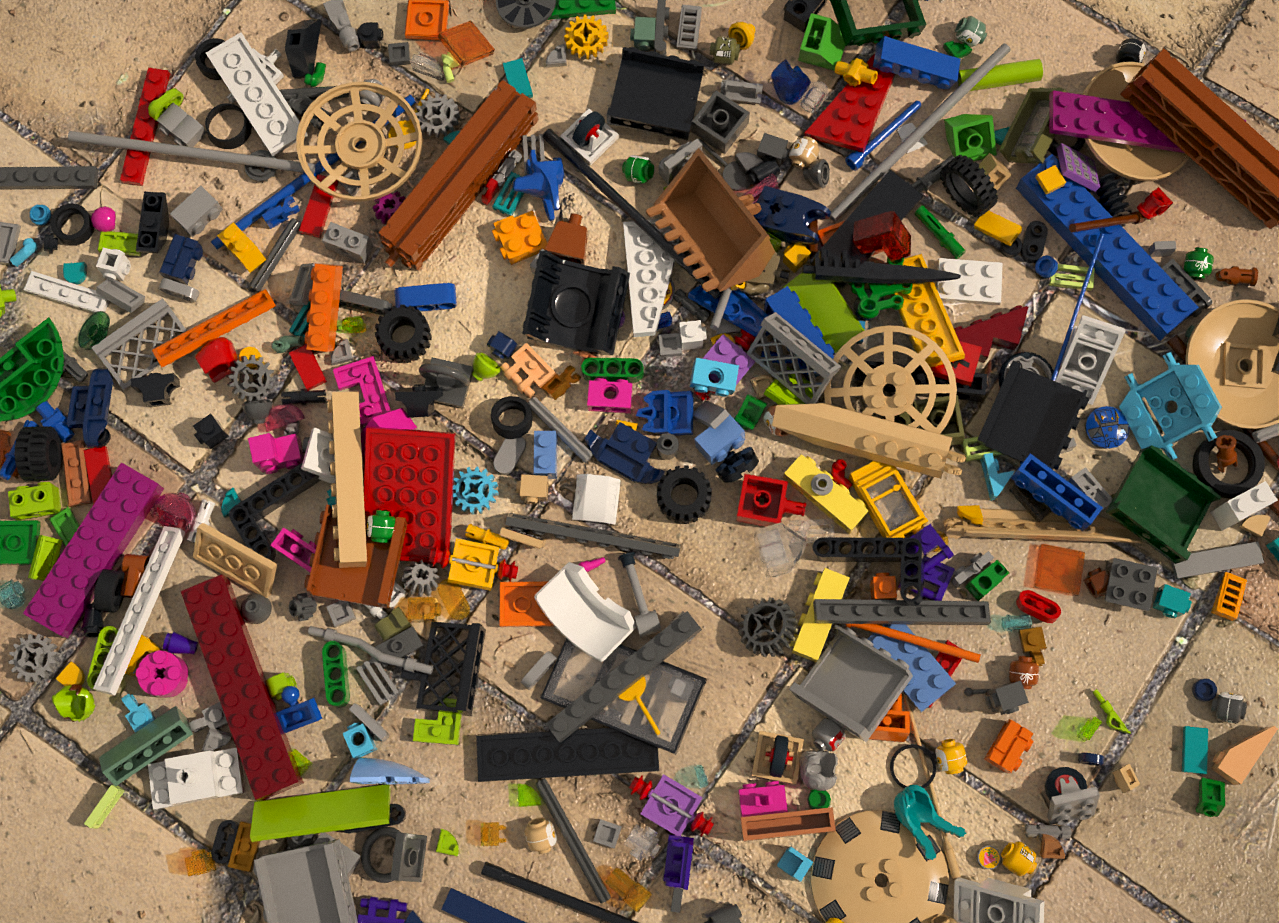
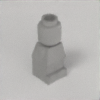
[323,0,360,52]

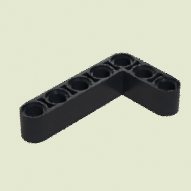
[229,462,321,561]
[813,537,924,606]

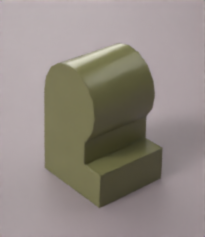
[374,607,412,642]

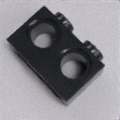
[783,0,827,32]

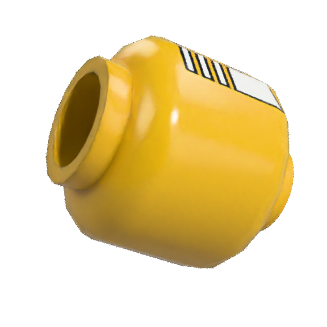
[1001,841,1037,876]

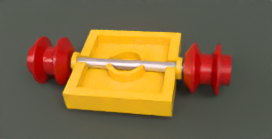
[429,538,518,591]

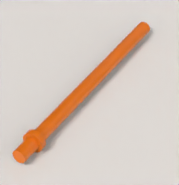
[845,624,981,663]

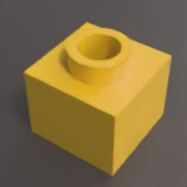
[783,243,811,273]

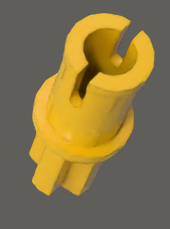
[465,524,509,550]

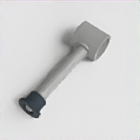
[618,552,662,638]

